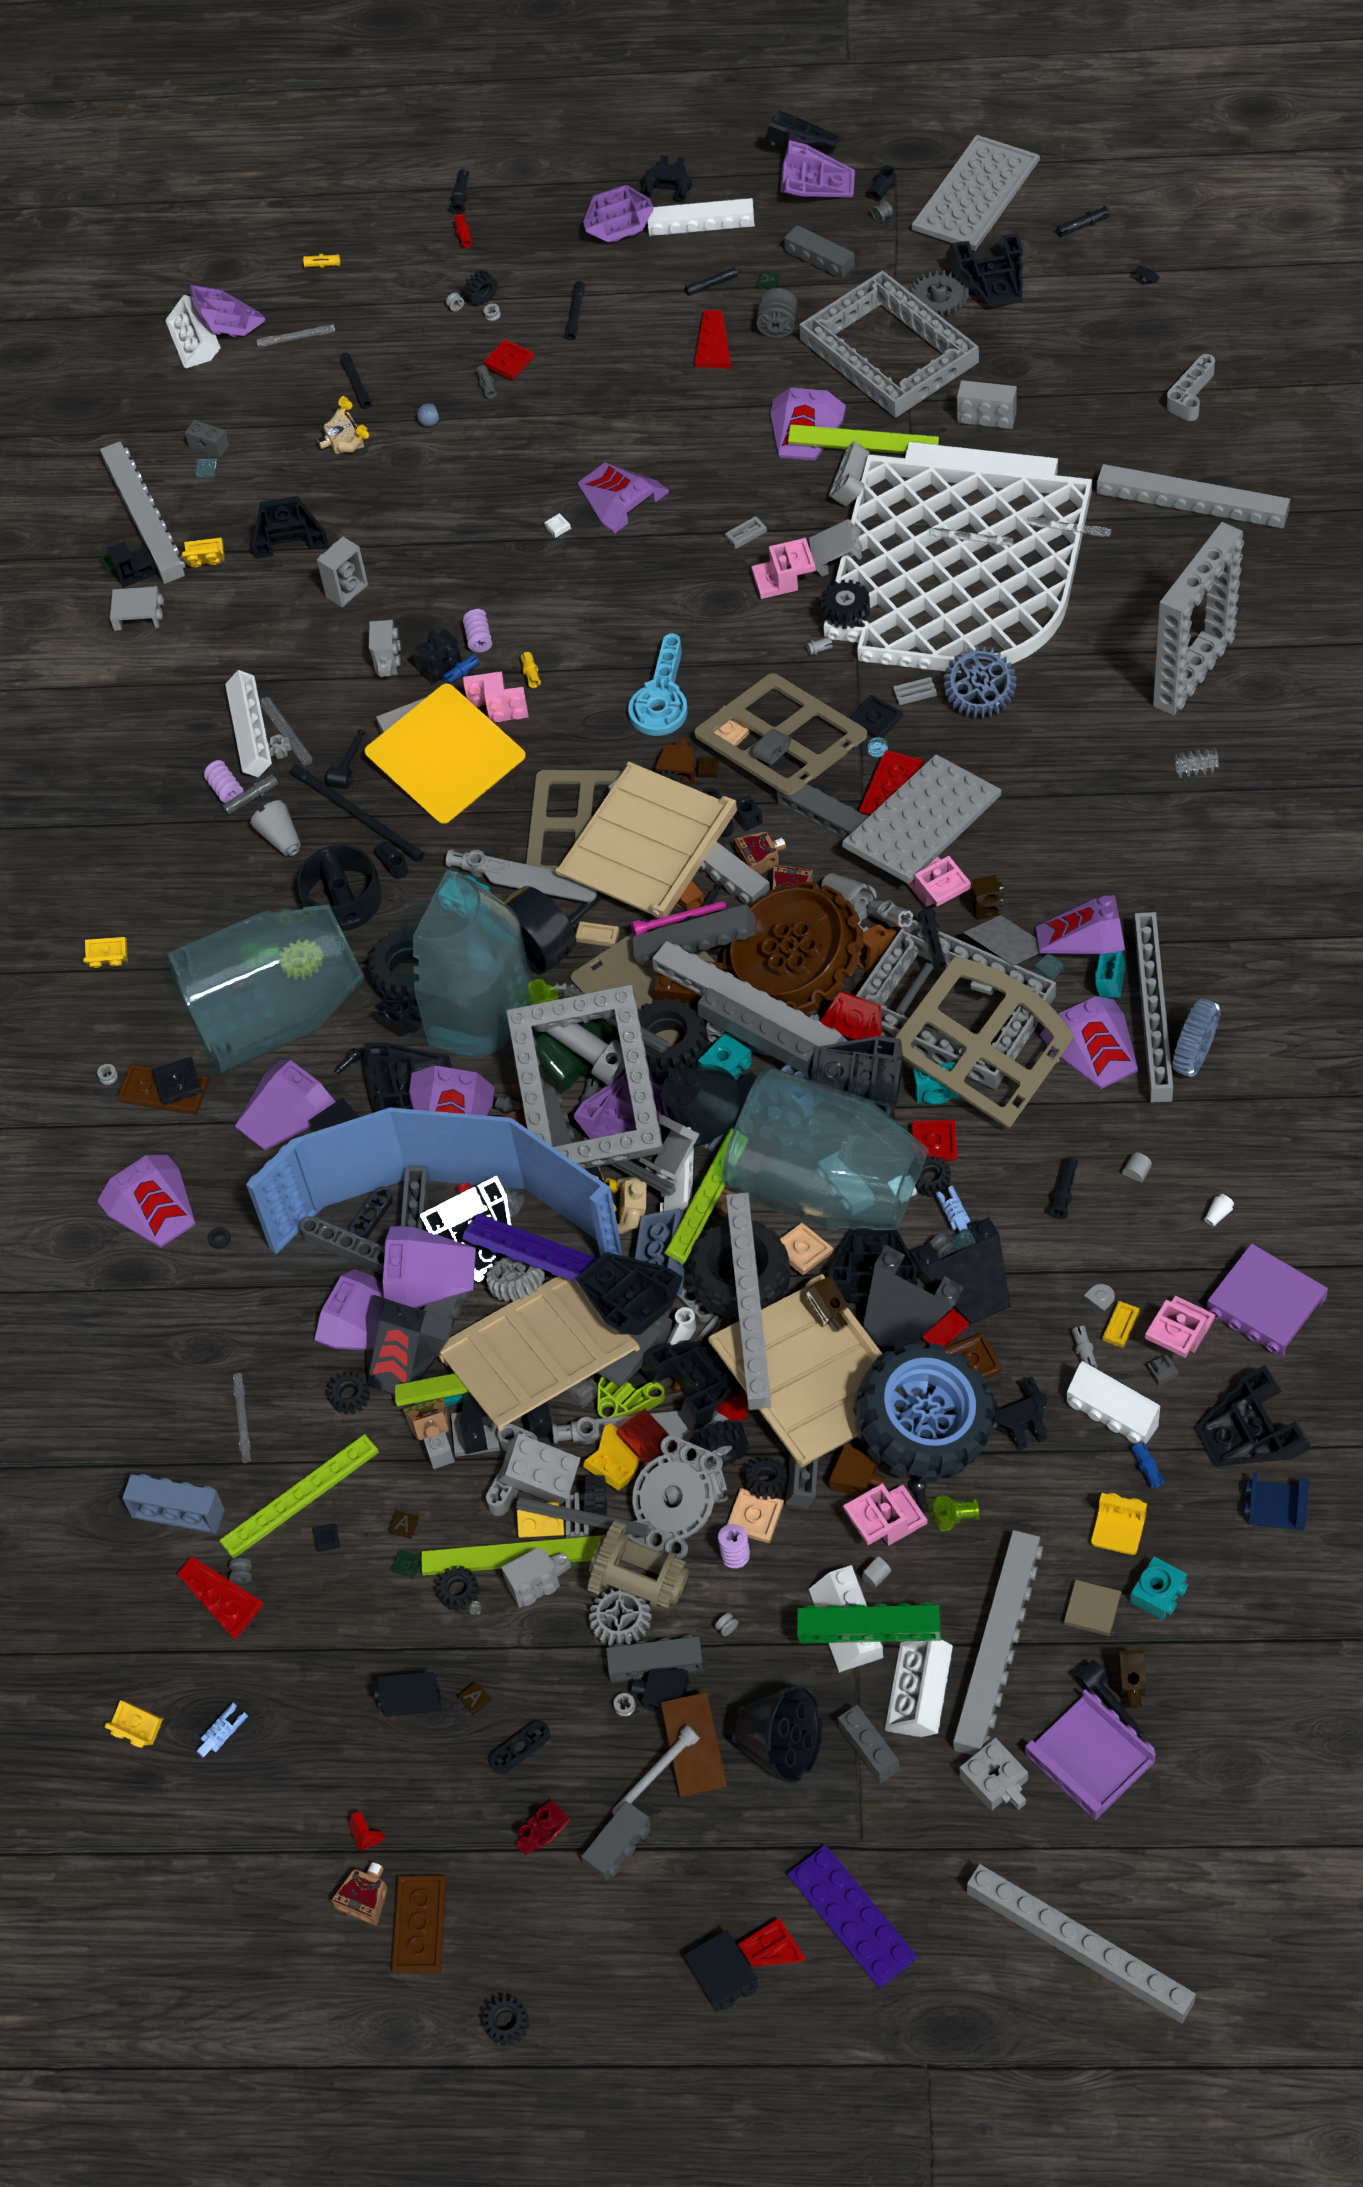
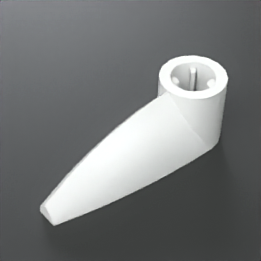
[667,1307,696,1345]

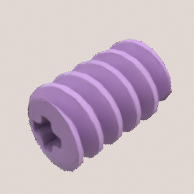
[463,609,492,653]
[204,760,243,803]
[718,1524,750,1569]

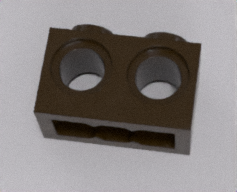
[971,875,1004,920]

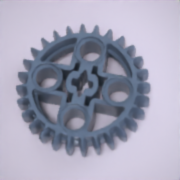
[944,646,1016,719]
[1173,998,1221,1077]

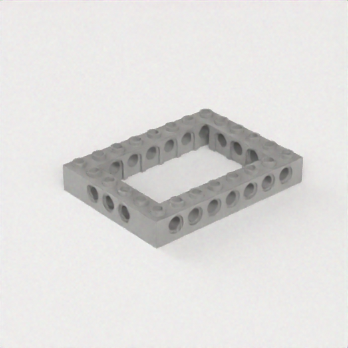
[799,270,979,418]
[1153,522,1244,716]
[856,919,1056,1090]
[507,985,664,1169]

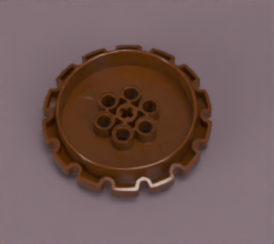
[723,882,864,1013]

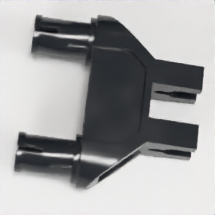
[641,155,692,201]
[988,1377,1048,1450]

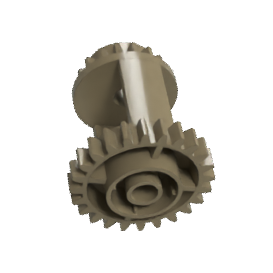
[587,1520,690,1608]

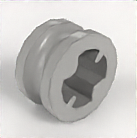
[446,293,464,311]
[484,304,501,321]
[97,1064,118,1085]
[715,1613,739,1636]
[614,1693,635,1716]

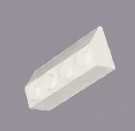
[165,295,220,368]
[660,1127,694,1214]
[1067,1361,1160,1444]
[809,1565,883,1672]
[885,1639,953,1737]

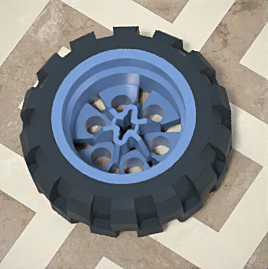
[853,1342,995,1482]

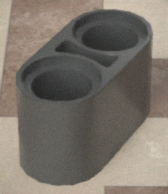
[753,729,791,765]

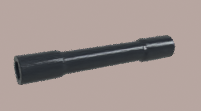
[566,281,585,340]
[340,353,372,409]

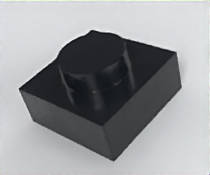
[1135,265,1160,283]
[314,1524,341,1552]

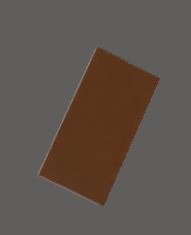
[117,1064,210,1115]
[926,1333,1002,1394]
[661,1692,727,1797]
[392,1875,447,1973]

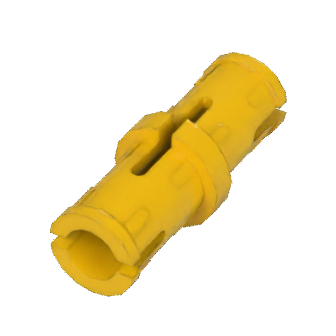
[303,254,340,268]
[520,652,541,688]

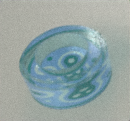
[868,737,888,757]

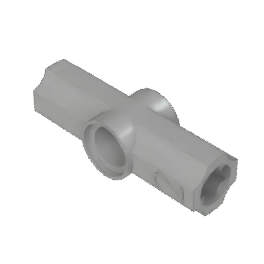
[868,900,913,928]

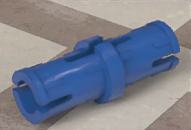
[442,654,480,684]
[1132,1442,1164,1488]

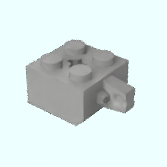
[369,620,401,677]
[501,1548,571,1608]
[960,1738,1028,1810]

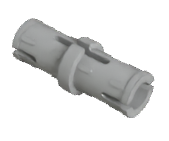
[1072,1326,1098,1369]

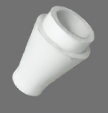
[1204,1194,1234,1227]

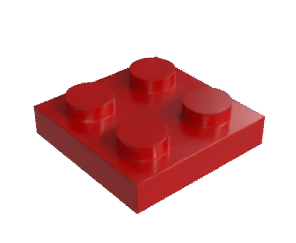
[483,339,534,380]
[912,1120,957,1162]

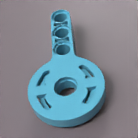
[628,634,688,736]

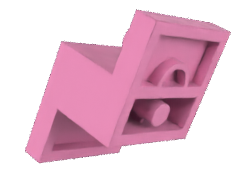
[751,538,816,599]
[463,671,529,722]
[907,856,972,907]
[1145,1296,1215,1358]
[843,1484,927,1546]

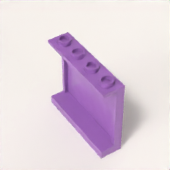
[1207,1244,1328,1357]
[1025,1689,1156,1820]

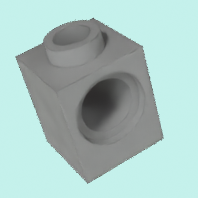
[423,1431,455,1469]

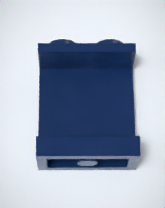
[1244,1473,1309,1531]

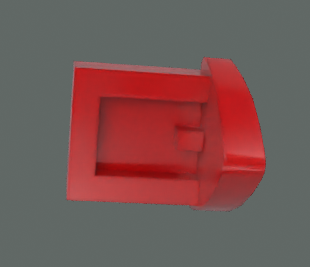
[348,1811,385,1851]

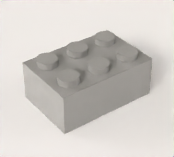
[957,380,1017,429]
[317,537,368,608]
[498,1433,580,1505]

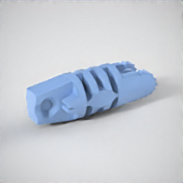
[936,1186,971,1238]
[197,1702,248,1758]

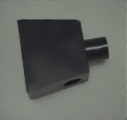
[632,1669,690,1715]

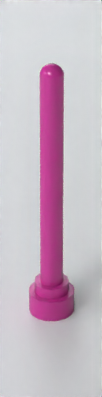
[631,901,726,936]

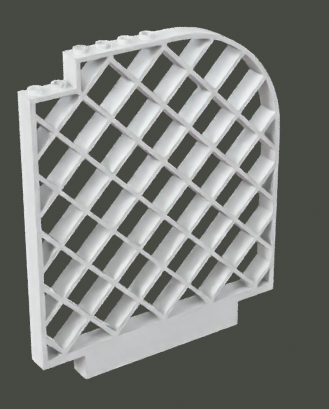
[824,442,1092,673]

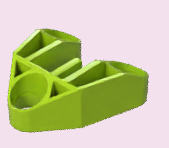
[598,1376,665,1419]

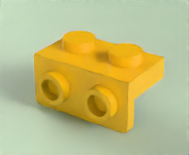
[83,937,128,968]
[517,1502,565,1537]
[105,1700,163,1748]

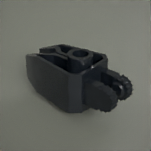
[371,1000,427,1036]

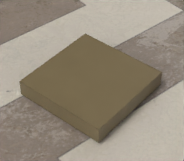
[1064,1580,1121,1636]

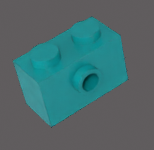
[1095,951,1126,998]

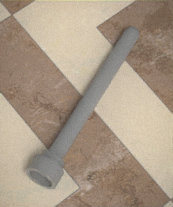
[612,1725,700,1815]

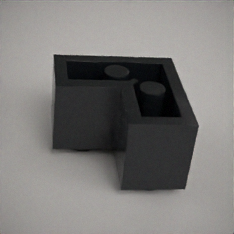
[107,541,157,588]

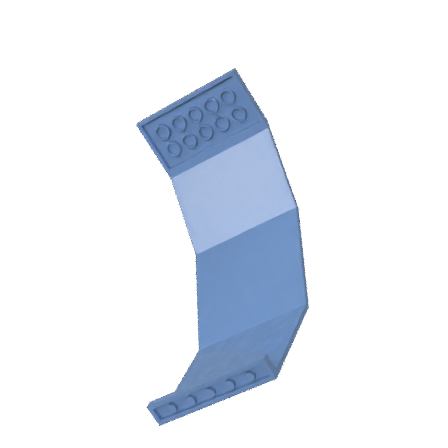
[246,1108,623,1256]

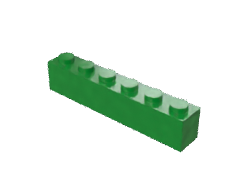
[797,1603,941,1644]

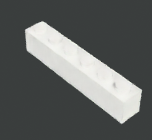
[648,198,754,236]
[225,670,272,777]

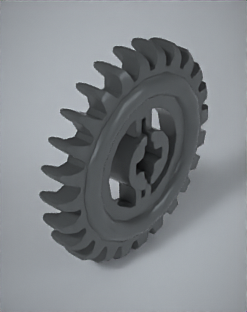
[910,270,969,317]

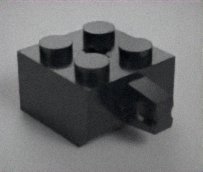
[413,629,462,684]

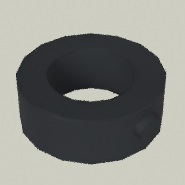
[208,1227,231,1249]

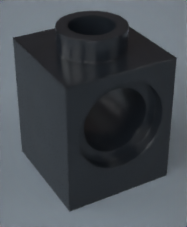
[734,795,763,832]

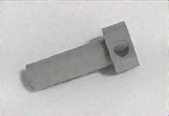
[545,1023,625,1086]

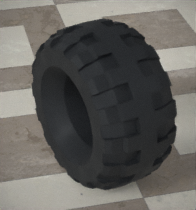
[688,1220,790,1321]

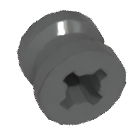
[871,200,893,223]
[930,1233,956,1260]
[229,1558,252,1584]

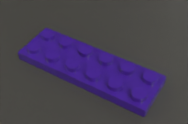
[787,1845,917,1989]

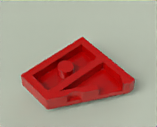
[738,1918,805,1967]

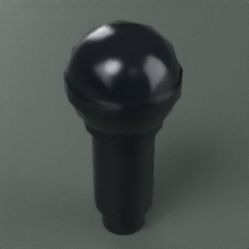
[335,1048,362,1074]
[911,1479,928,1513]

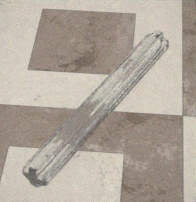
[261,697,313,766]

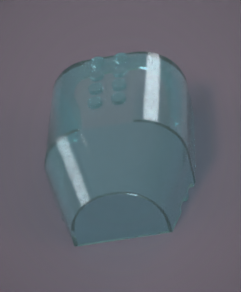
[413,869,532,1057]
[167,905,364,1073]
[723,1067,929,1230]

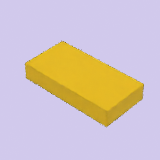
[1102,1301,1140,1348]

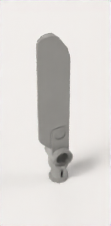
[446,849,597,902]
[552,1411,729,1446]

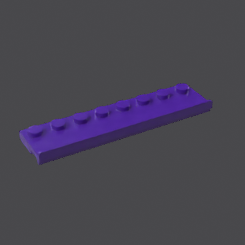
[462,1213,598,1283]

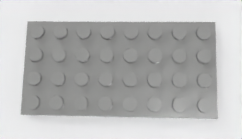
[912,135,1040,251]
[842,754,1002,884]

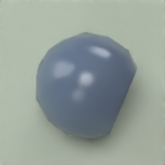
[417,403,439,427]

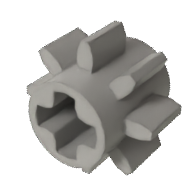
[268,734,291,759]

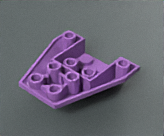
[235,1060,335,1151]
[383,1227,476,1308]
[315,1269,384,1351]

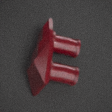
[515,1800,571,1855]

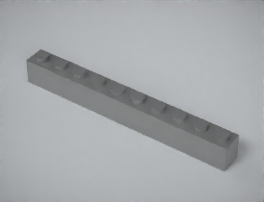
[100,442,186,584]
[1097,464,1290,528]
[608,778,770,905]
[1134,912,1173,1102]
[652,941,842,1047]
[726,1193,772,1410]
[954,1530,1043,1756]
[967,1864,1196,2024]

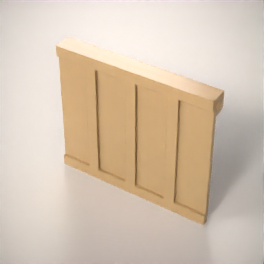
[555,762,737,919]
[708,1274,913,1468]
[438,1276,640,1431]

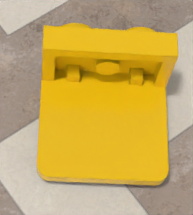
[182,538,225,568]
[583,1423,643,1491]
[1091,1493,1147,1555]

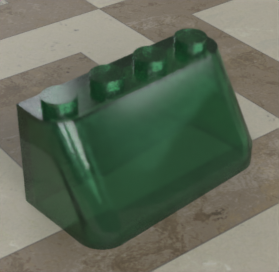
[535,1018,620,1094]

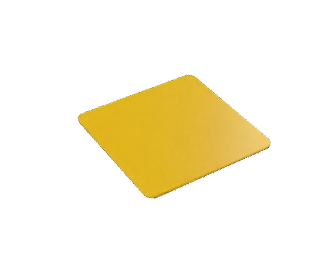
[365,684,525,824]

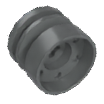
[757,288,797,338]

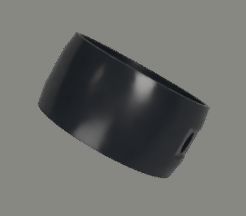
[298,845,381,931]
[491,886,576,973]

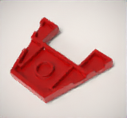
[820,991,882,1040]

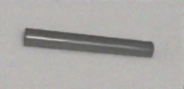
[896,963,933,1015]

